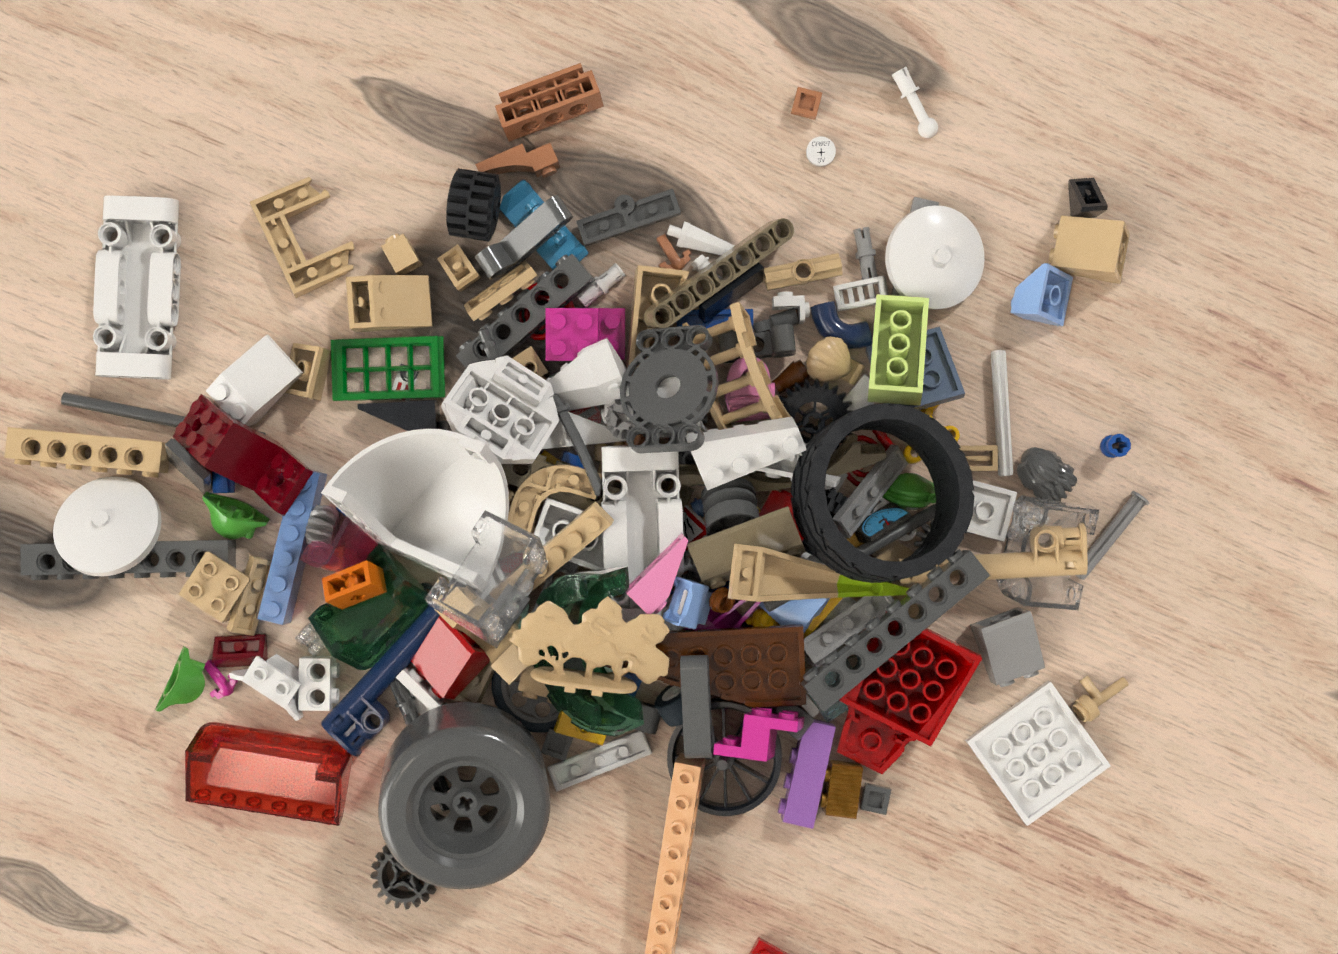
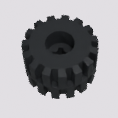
[446,168,501,242]

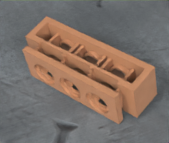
[495,63,604,142]

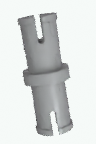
[853,227,878,280]

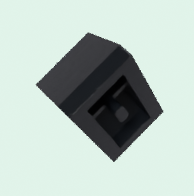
[1068,178,1108,218]

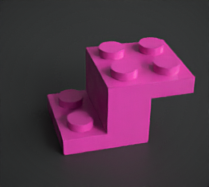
[545,308,625,361]
[713,707,805,762]

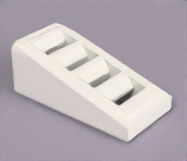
[833,276,888,311]

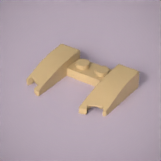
[249,177,354,298]

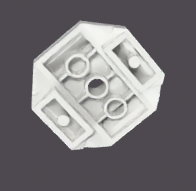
[441,355,559,464]

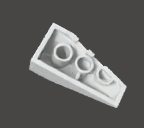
[546,338,630,410]

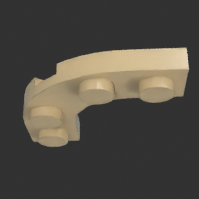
[507,464,602,536]

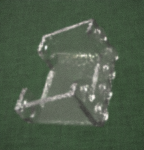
[998,495,1099,610]
[425,510,548,644]

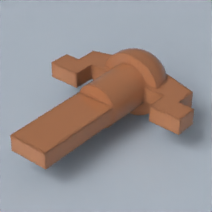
[656,234,691,270]

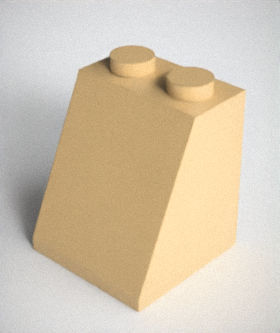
[1049,216,1130,284]

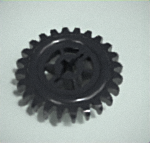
[779,378,854,450]

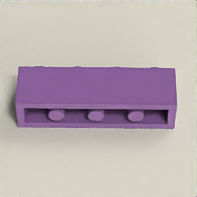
[778,719,836,829]

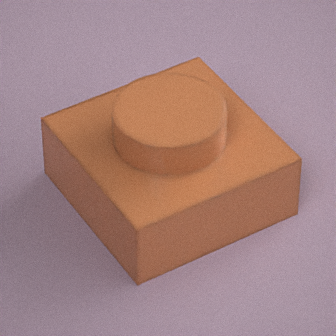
[791,87,822,120]

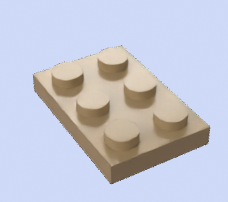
[464,260,537,321]

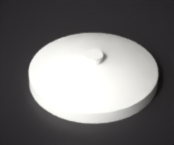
[885,205,984,310]
[53,477,162,576]

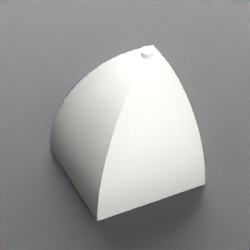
[321,429,509,593]

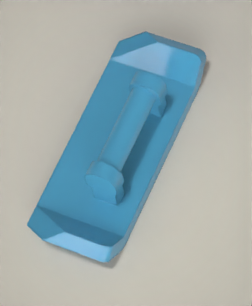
[500,180,588,270]

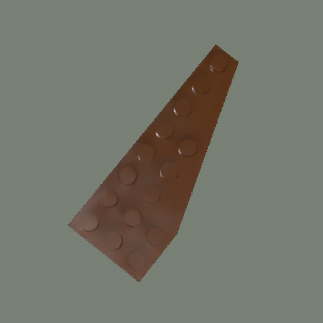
[603,624,807,707]

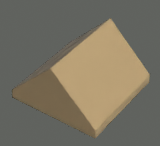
[285,343,331,401]

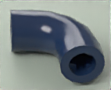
[810,301,872,349]

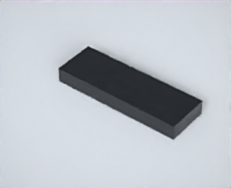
[699,262,764,323]

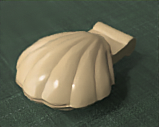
[806,337,866,386]

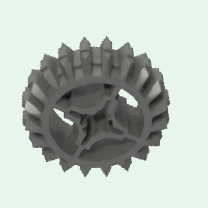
[370,845,437,909]

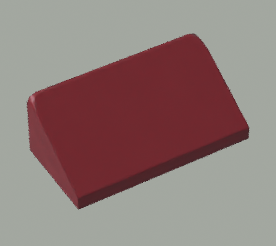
[212,634,268,668]

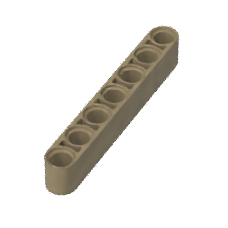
[644,218,794,329]

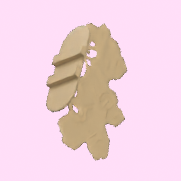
[509,596,670,697]

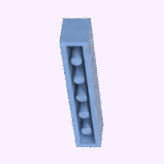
[257,470,327,625]

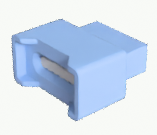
[663,577,712,629]

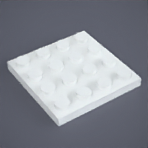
[965,681,1111,826]

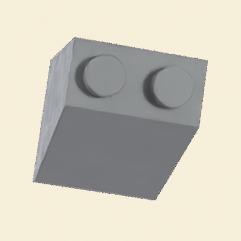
[970,607,1045,687]

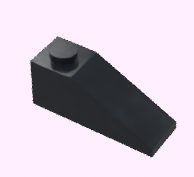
[358,400,440,431]

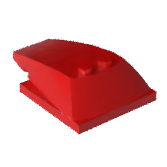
[837,611,982,774]

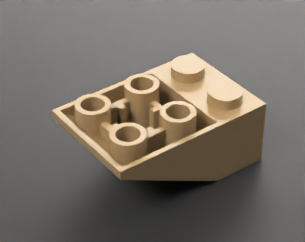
[346,275,433,333]

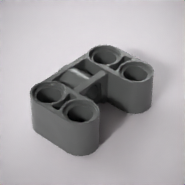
[718,324,796,363]

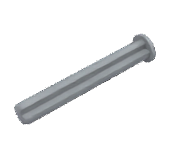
[1075,491,1149,580]

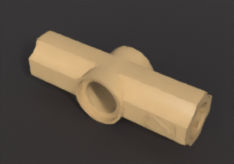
[763,253,843,291]

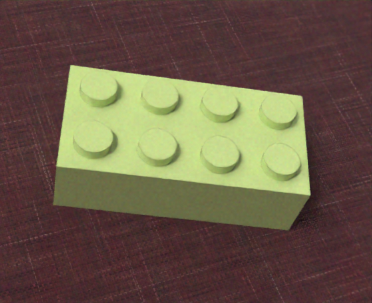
[867,294,929,406]

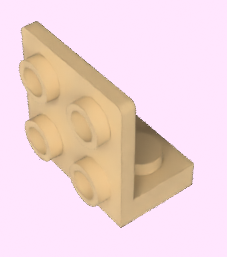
[178,552,251,623]

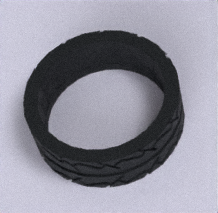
[791,403,974,583]

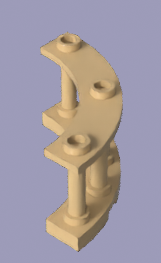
[682,302,791,430]

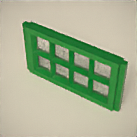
[331,336,446,401]

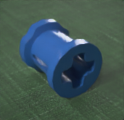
[1100,434,1131,458]

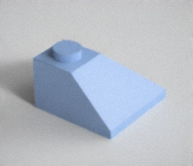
[1010,263,1073,326]

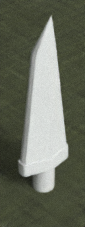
[667,221,742,260]

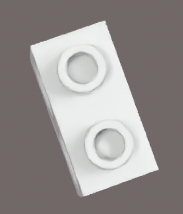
[298,656,340,711]

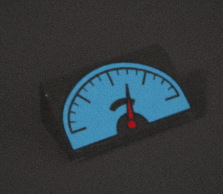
[854,502,912,543]

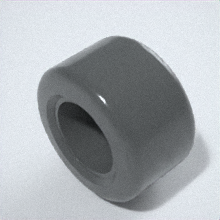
[378,702,551,890]

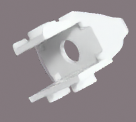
[229,654,303,721]

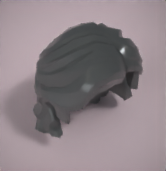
[1017,447,1077,505]

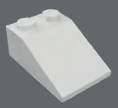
[206,335,303,426]

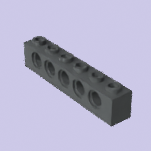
[456,254,596,368]

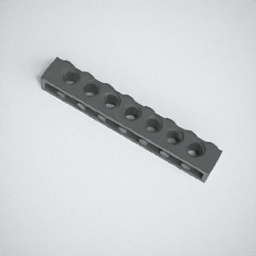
[20,540,236,580]
[800,549,990,712]

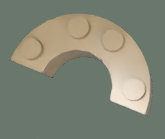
[434,586,528,685]

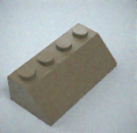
[687,506,806,589]

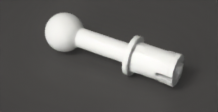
[892,67,938,138]

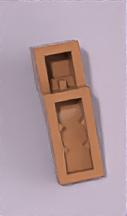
[475,143,560,178]

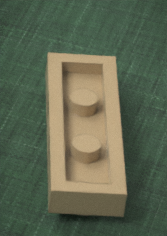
[227,555,272,636]

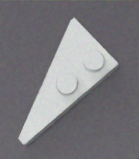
[542,412,626,449]

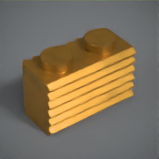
[820,760,863,819]

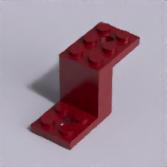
[172,394,313,516]

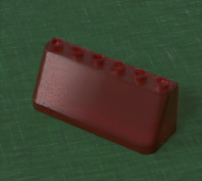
[185,722,353,826]

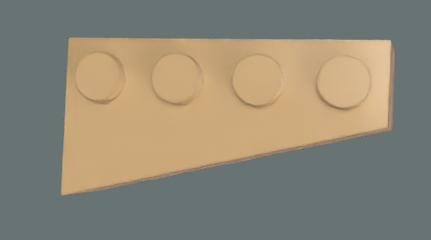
[626,265,689,372]

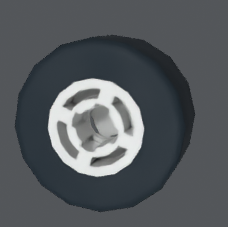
[654,685,683,727]

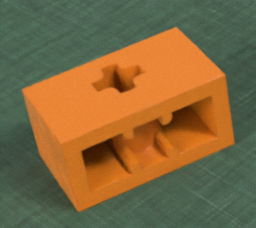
[322,560,387,610]

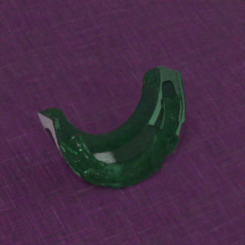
[533,567,644,737]

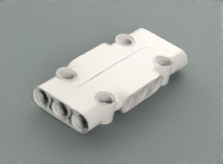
[93,196,181,379]
[601,445,684,631]

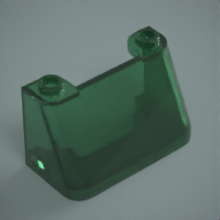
[308,544,432,670]

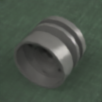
[701,478,760,536]

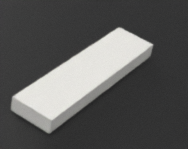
[547,730,652,792]

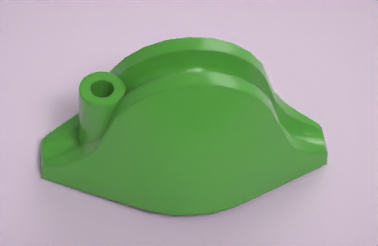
[882,473,936,510]
[202,492,270,539]
[155,646,205,712]

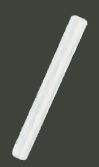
[991,350,1013,476]

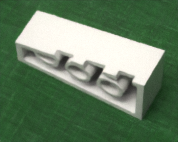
[685,417,806,490]

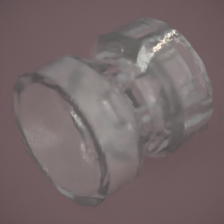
[295,621,332,657]

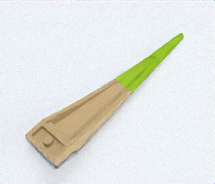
[728,544,909,602]

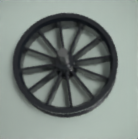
[667,698,782,816]

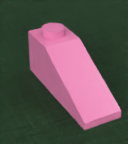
[625,533,688,614]

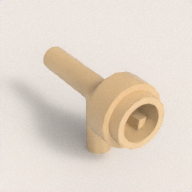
[1072,675,1129,722]

